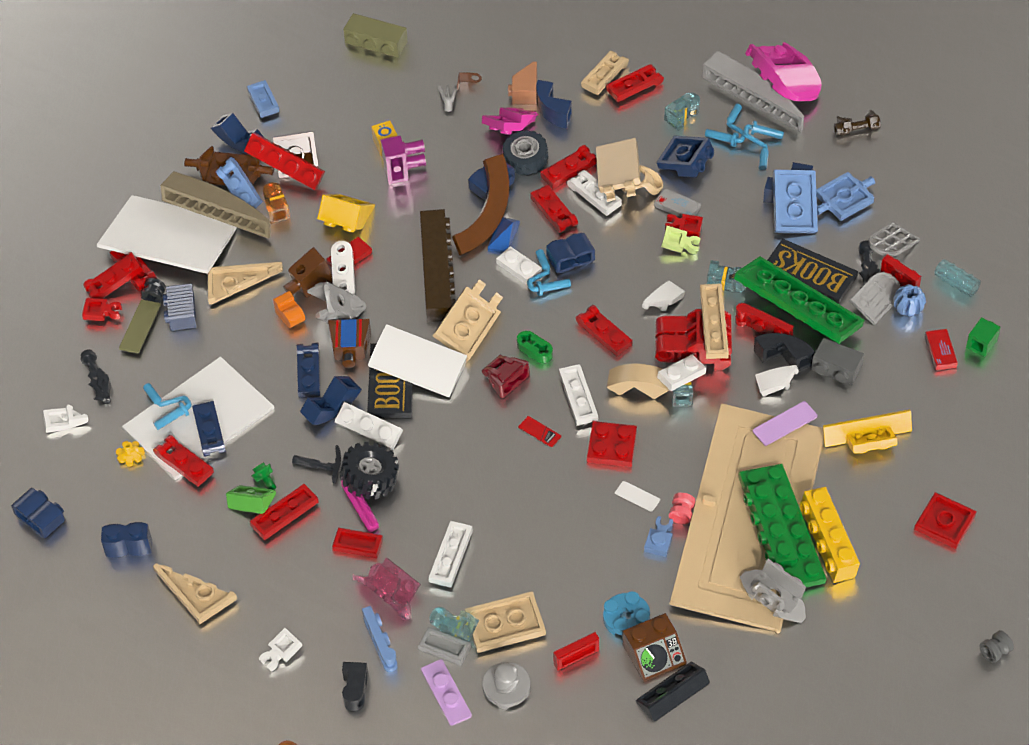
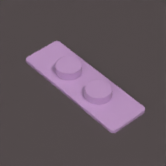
[753,401,818,446]
[421,659,472,725]

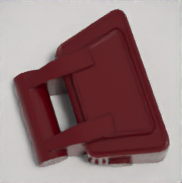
[482,354,530,398]

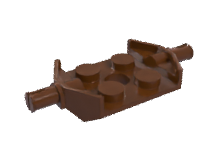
[184,146,274,185]

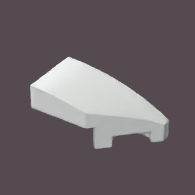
[755,365,799,396]
[43,404,88,433]

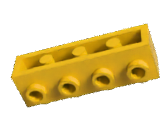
[799,486,860,583]

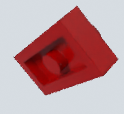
[880,254,922,288]

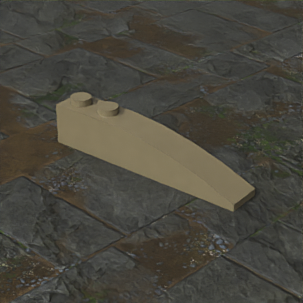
[160,171,271,238]

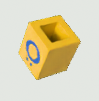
[371,120,398,156]

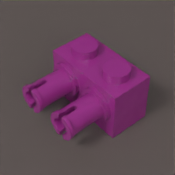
[380,135,426,185]

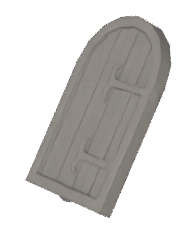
[849,272,900,325]

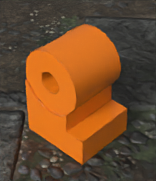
[273,291,306,328]

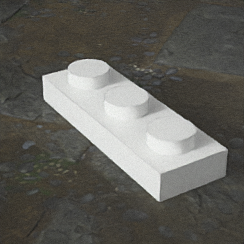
[559,364,598,426]
[334,402,403,450]
[429,521,473,588]

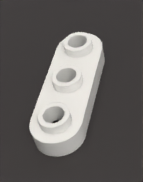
[331,241,356,295]

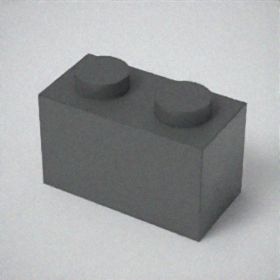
[811,338,864,385]

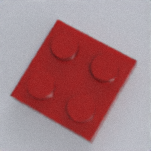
[587,421,637,467]

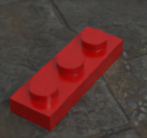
[250,484,319,541]

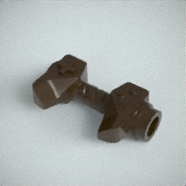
[834,110,881,136]

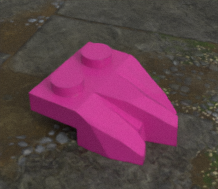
[482,107,538,134]

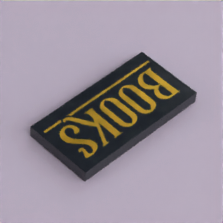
[767,238,858,304]
[367,343,413,418]

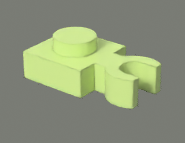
[661,226,701,254]

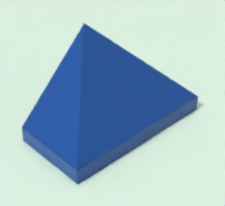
[488,217,520,253]

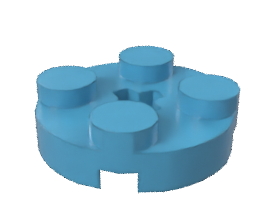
[603,591,650,638]

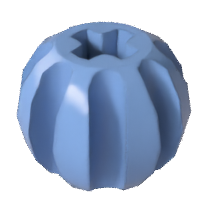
[893,284,926,317]

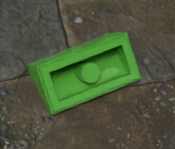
[226,485,276,514]

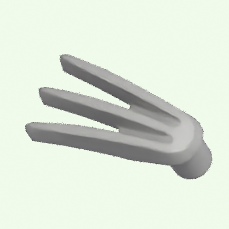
[438,85,457,111]

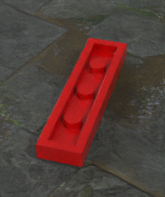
[244,133,325,190]

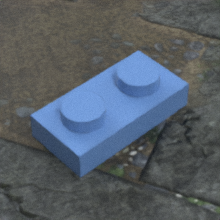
[247,80,280,118]

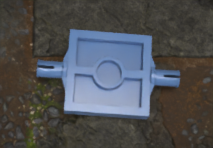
[816,172,875,221]

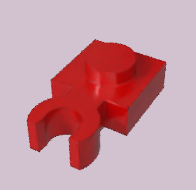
[665,214,703,237]
[82,298,122,321]

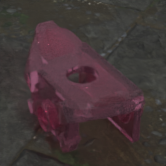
[353,558,421,621]

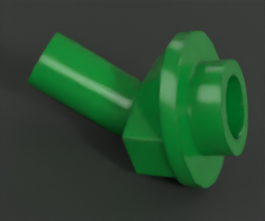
[251,462,276,490]

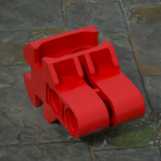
[655,309,732,371]

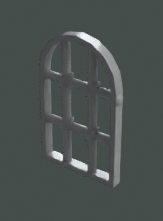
[868,222,920,257]

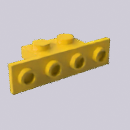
[823,409,912,454]

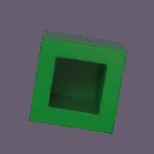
[966,317,1001,357]

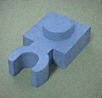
[644,516,673,557]

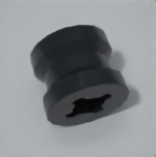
[141,278,166,303]

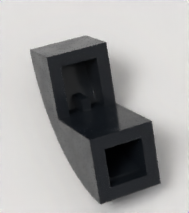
[754,333,815,371]

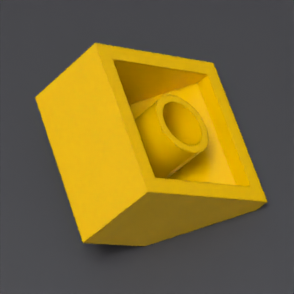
[317,193,375,233]

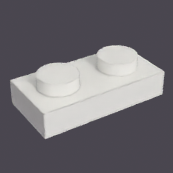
[496,246,542,284]
[657,354,706,391]

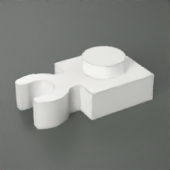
[259,628,303,672]

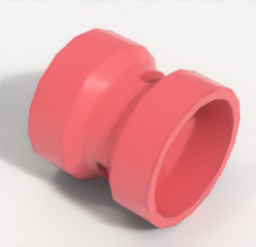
[668,492,696,525]

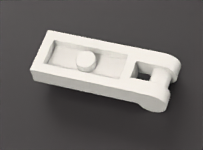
[567,170,622,216]

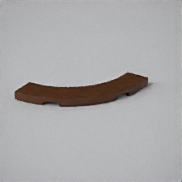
[452,154,509,256]

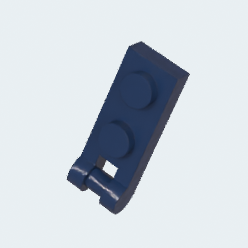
[296,343,321,398]
[192,401,226,457]

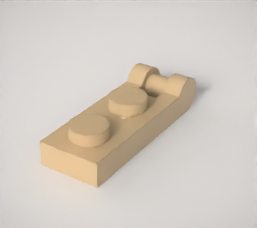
[581,51,629,95]

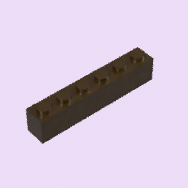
[420,209,456,322]

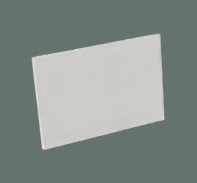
[97,195,238,274]
[122,357,274,480]

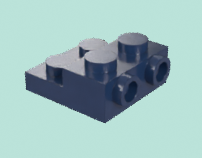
[656,135,714,178]

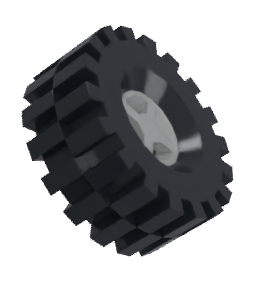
[340,442,399,499]

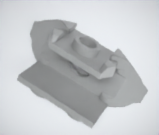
[307,282,367,324]
[740,559,806,623]

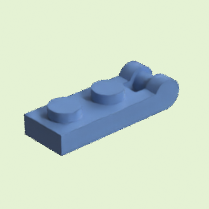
[216,157,263,209]
[362,606,398,672]

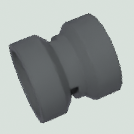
[979,630,1014,663]

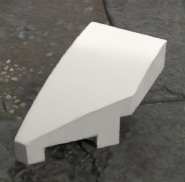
[642,281,686,311]

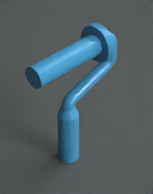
[705,104,746,147]
[743,121,784,170]
[527,249,571,296]
[143,383,192,430]

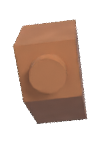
[508,62,537,105]

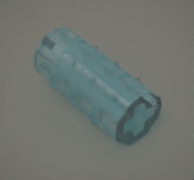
[935,259,981,297]

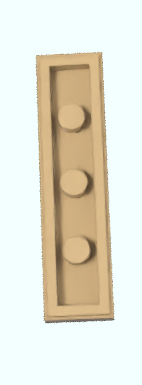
[700,284,729,359]

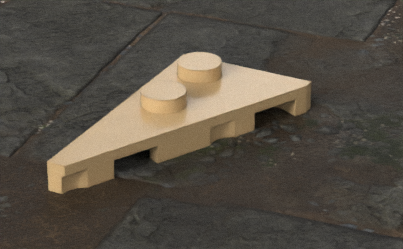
[208,262,283,304]
[153,563,237,624]

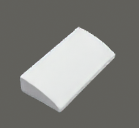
[368,324,467,397]

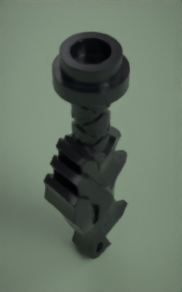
[858,240,880,289]
[80,349,111,403]

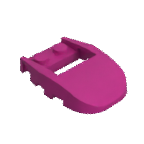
[745,42,821,101]

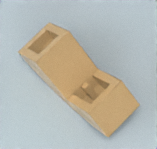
[607,364,669,399]

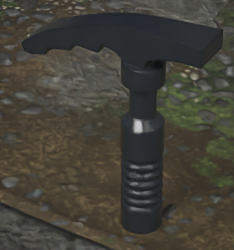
[292,445,341,483]

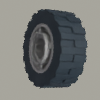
[503,130,549,175]

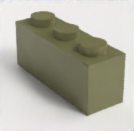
[343,13,408,57]

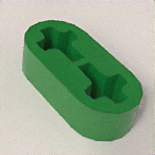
[517,331,553,363]

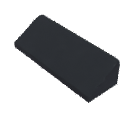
[636,661,710,722]

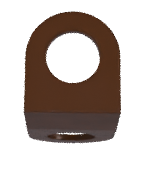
[457,72,482,90]

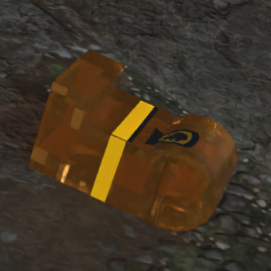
[263,182,290,224]

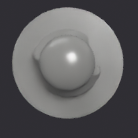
[482,662,531,709]

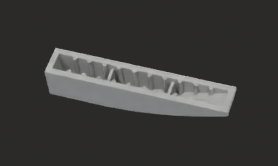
[703,51,804,132]

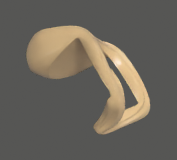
[622,165,663,195]

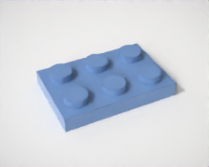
[773,170,818,234]

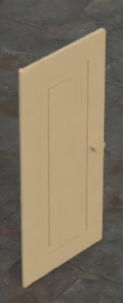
[669,403,824,634]

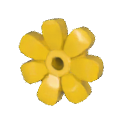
[116,441,145,467]

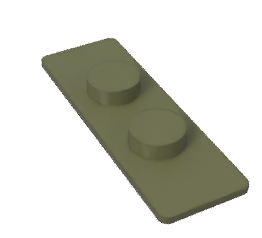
[119,300,161,353]

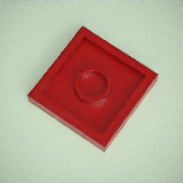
[914,492,977,549]

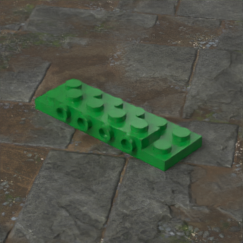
[734,256,865,344]
[738,464,826,587]

